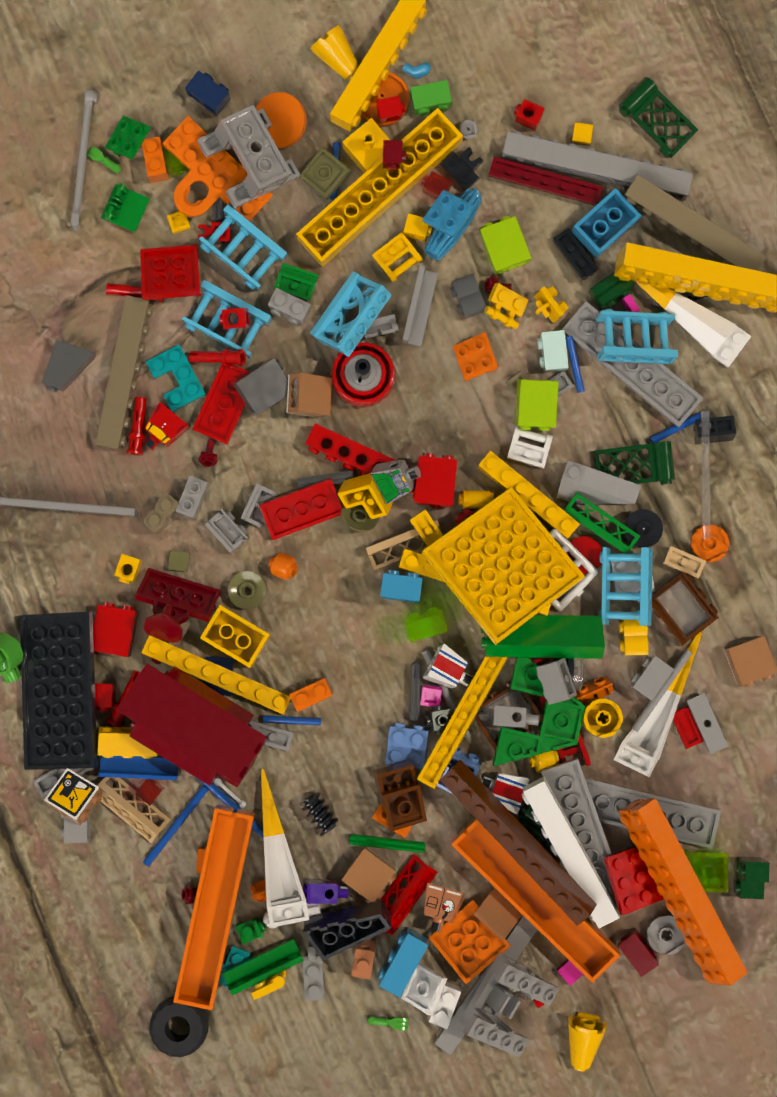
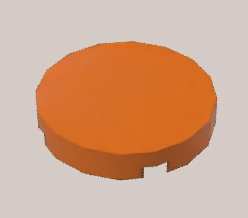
[690,524,730,563]

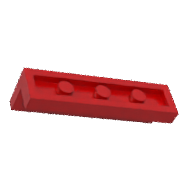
[381,854,438,935]

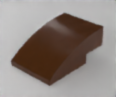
[373,760,427,832]

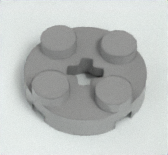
[646,914,684,955]

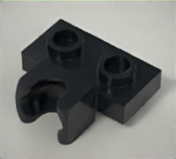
[440,147,483,190]

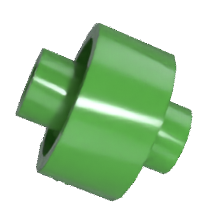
[0,632,23,683]

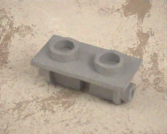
[362,314,398,340]

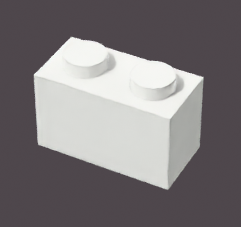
[428,982,461,1029]

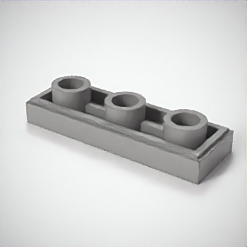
[686,693,728,754]

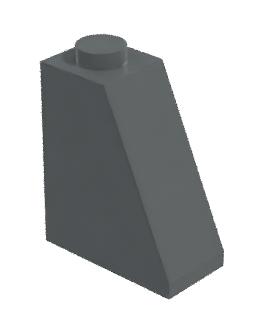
[42,340,96,393]

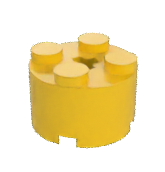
[582,698,623,738]

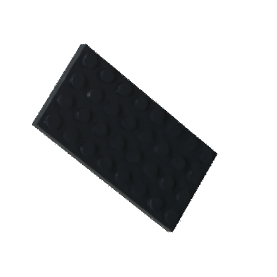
[20,611,98,770]

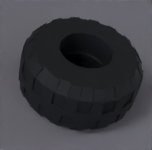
[149,995,209,1058]

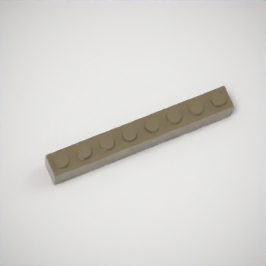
[624,174,766,271]
[96,295,153,451]

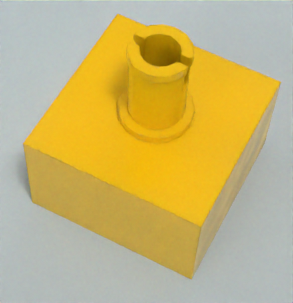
[342,118,390,173]

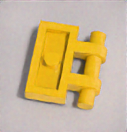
[484,283,529,329]

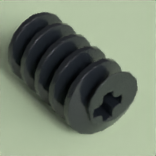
[300,792,339,836]

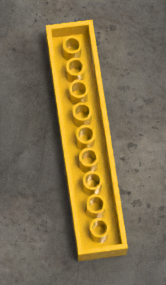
[296,108,463,267]
[614,242,777,313]

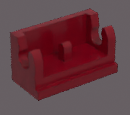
[618,928,659,977]

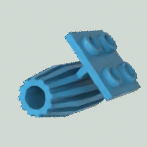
[422,188,482,261]

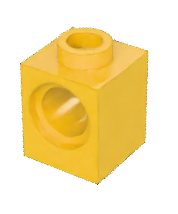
[403,213,433,242]
[114,554,143,584]

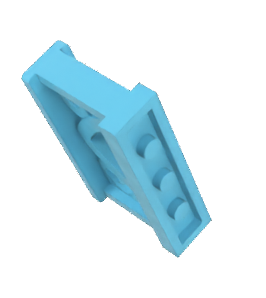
[310,271,391,357]

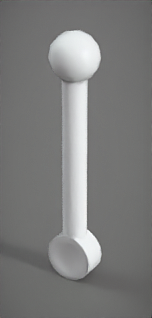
[214,778,246,808]

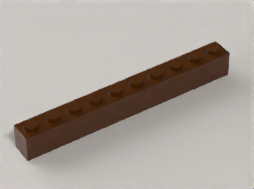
[440,760,597,926]

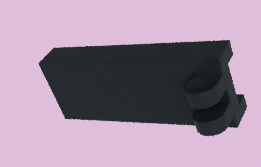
[553,228,597,281]

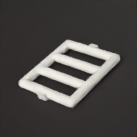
[549,529,598,612]

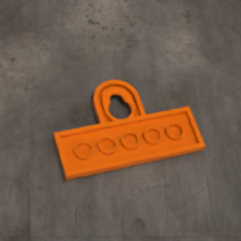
[162,116,273,221]

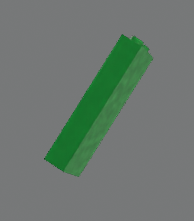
[481,615,605,659]

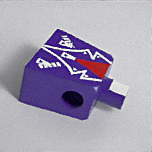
[303,878,348,904]

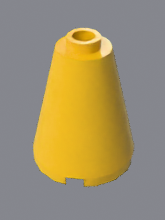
[310,25,359,80]
[568,1012,607,1072]

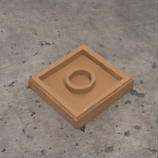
[473,887,522,940]

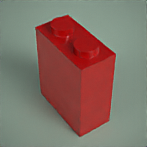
[414,453,457,508]
[93,602,139,657]

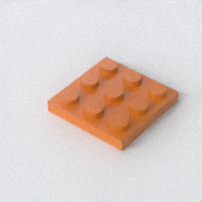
[429,900,511,984]

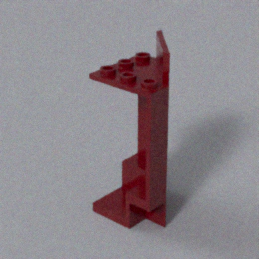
[116,663,267,787]

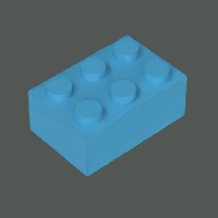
[571,188,642,259]
[380,570,422,603]
[378,927,429,998]

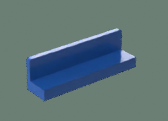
[98,755,179,780]

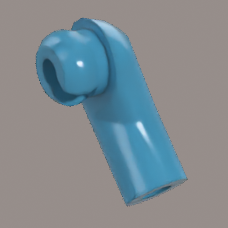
[402,62,431,79]

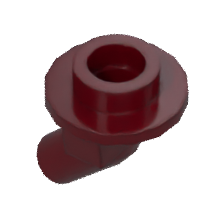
[484,275,512,294]
[199,439,218,467]
[181,885,197,904]

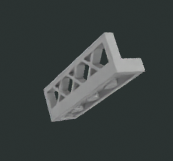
[403,266,438,348]

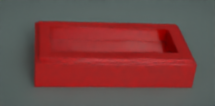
[673,706,704,749]

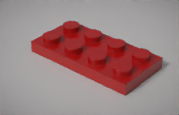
[192,364,250,445]
[259,477,342,540]

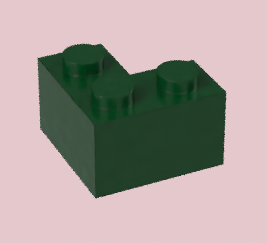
[734,856,770,899]

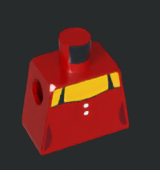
[144,402,190,450]

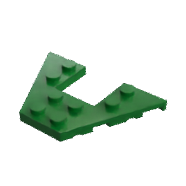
[493,657,585,766]

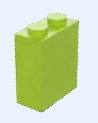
[479,216,532,275]
[514,379,559,431]

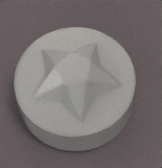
[459,119,478,139]

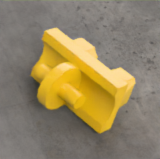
[534,286,568,324]

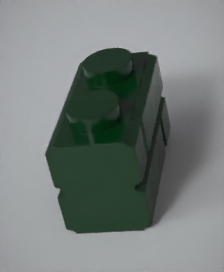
[588,272,634,310]

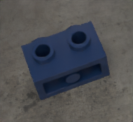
[185,70,231,116]

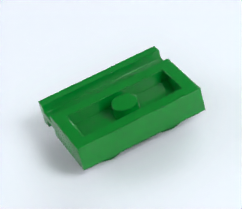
[274,263,319,302]

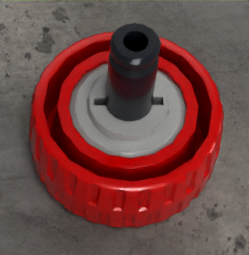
[332,342,395,408]

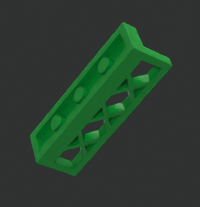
[564,492,640,554]
[222,937,304,996]

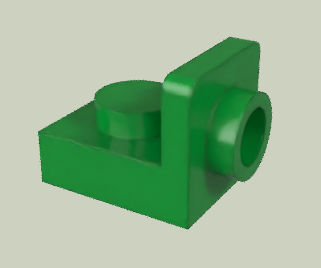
[235,916,266,945]

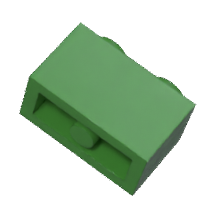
[410,80,452,116]

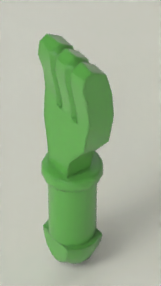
[87,146,121,173]
[367,1016,409,1031]

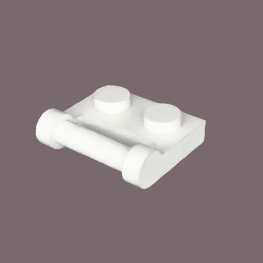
[507,425,553,469]

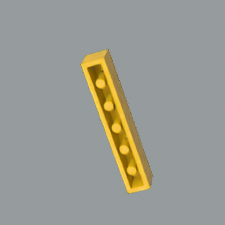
[477,450,580,539]

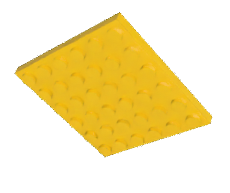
[422,487,585,645]

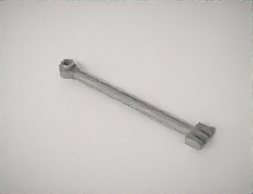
[71,89,98,231]

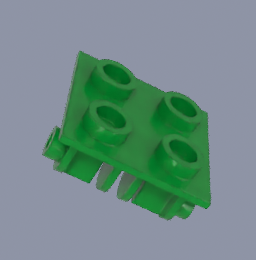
[104,115,151,160]
[101,183,150,233]

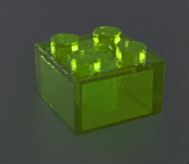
[404,607,448,643]
[685,849,728,893]

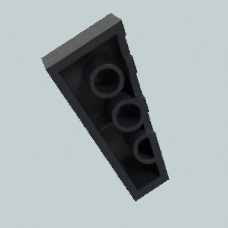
[303,900,392,961]

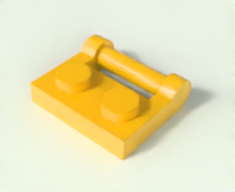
[372,232,423,283]
[251,970,287,1000]

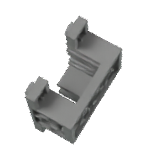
[197,105,300,209]
[459,953,559,1057]

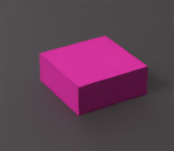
[621,294,640,312]
[420,684,442,707]
[557,960,583,986]

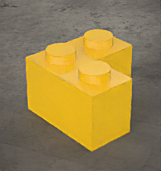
[337,473,394,519]

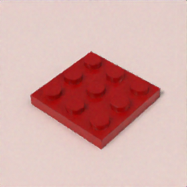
[140,244,201,300]
[603,846,664,915]

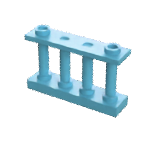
[199,204,287,291]
[182,280,272,359]
[596,309,678,364]
[599,547,653,626]

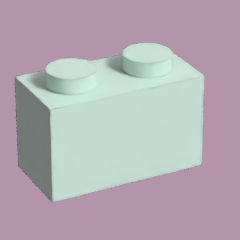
[537,330,569,373]

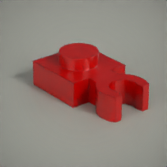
[198,222,231,243]

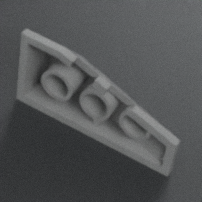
[556,460,641,504]

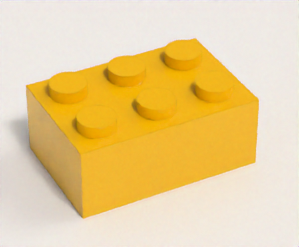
[200,605,271,668]

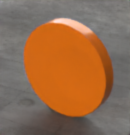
[361,72,409,127]
[255,92,307,149]

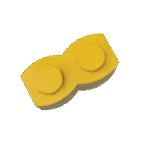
[618,619,648,656]

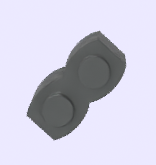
[449,274,486,319]

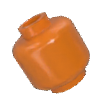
[269,552,299,580]

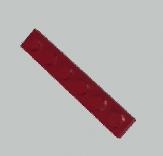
[488,157,603,206]

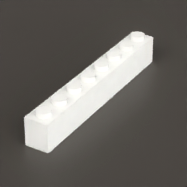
[522,777,620,928]

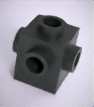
[424,705,454,734]

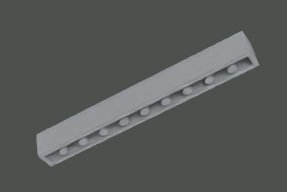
[502,131,693,201]

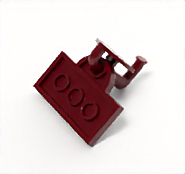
[135,568,221,664]

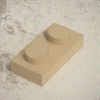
[662,546,706,579]

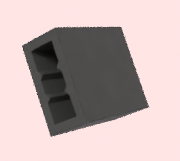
[232,358,288,416]

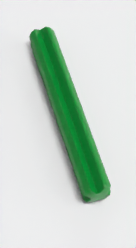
[349,834,426,853]

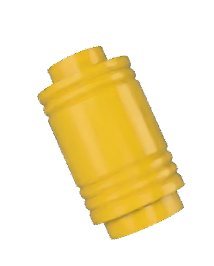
[458,490,494,509]

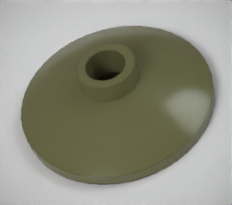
[341,505,379,532]
[228,571,266,609]

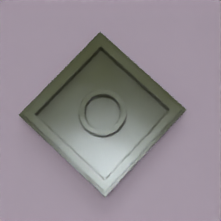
[300,147,351,200]

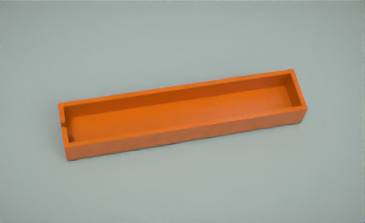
[618,798,748,986]
[173,804,255,1010]
[451,817,620,983]

